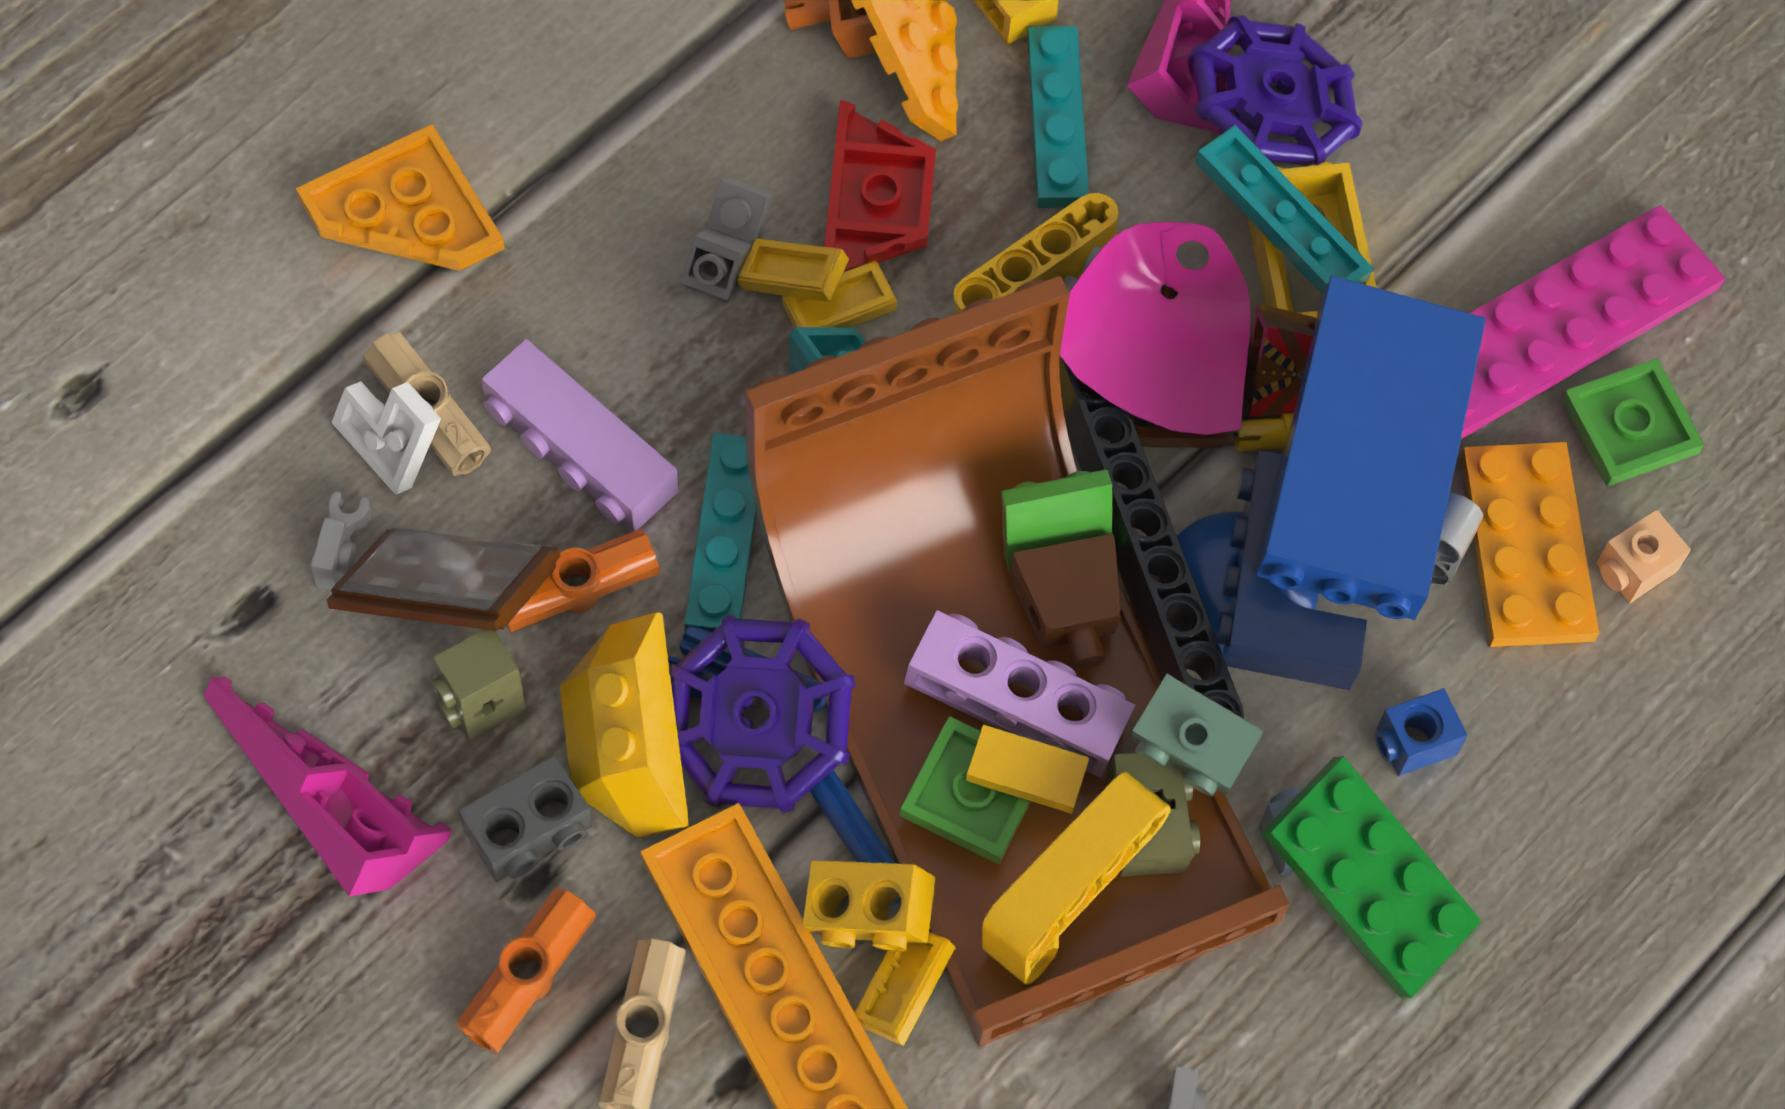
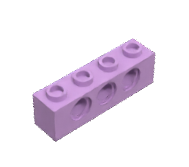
[904,610,1135,778]

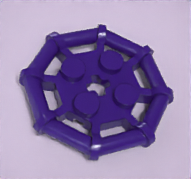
[1188,15,1363,167]
[669,614,856,814]

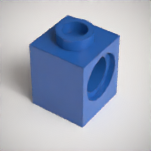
[1375,688,1468,776]

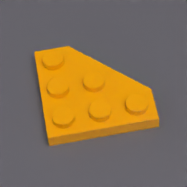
[851,0,958,142]
[295,124,505,271]

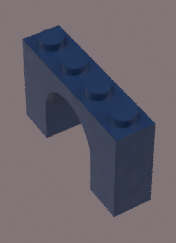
[1215,450,1367,690]

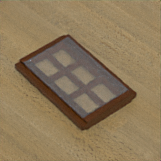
[327,528,560,631]

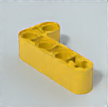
[953,193,1119,314]
[982,772,1171,985]

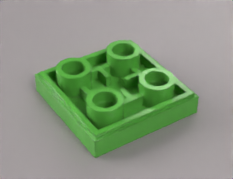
[1001,470,1112,571]

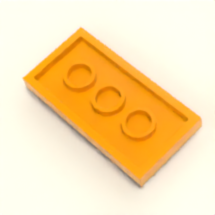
[1460,442,1599,647]

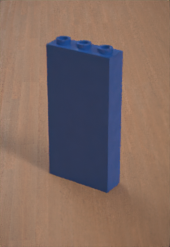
[1256,276,1486,620]

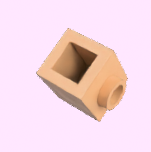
[1596,510,1691,603]

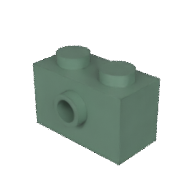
[1130,674,1264,796]

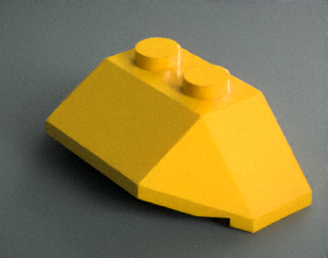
[559,612,689,838]

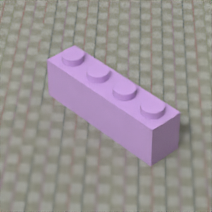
[481,338,678,532]

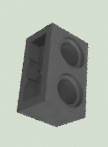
[459,755,592,883]

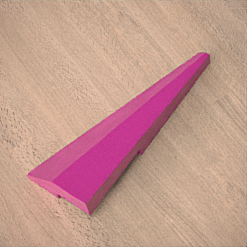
[1127,0,1231,134]
[204,677,452,896]

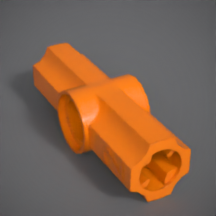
[493,528,660,633]
[456,887,596,1054]

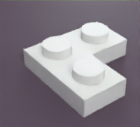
[331,381,441,495]

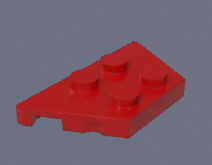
[824,100,936,272]

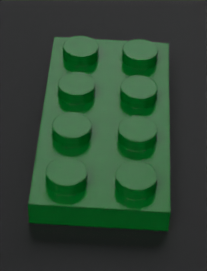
[1261,756,1482,998]

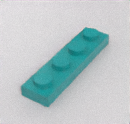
[1027,26,1089,208]
[1194,125,1374,295]
[684,433,757,633]

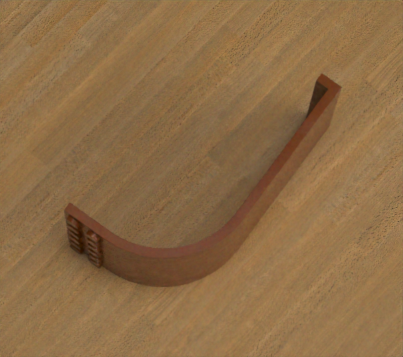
[745,275,1290,1047]

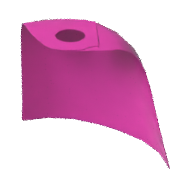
[1060,222,1251,435]

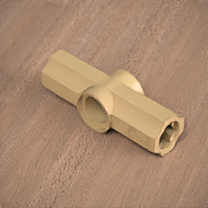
[363,332,491,477]
[599,938,686,1109]

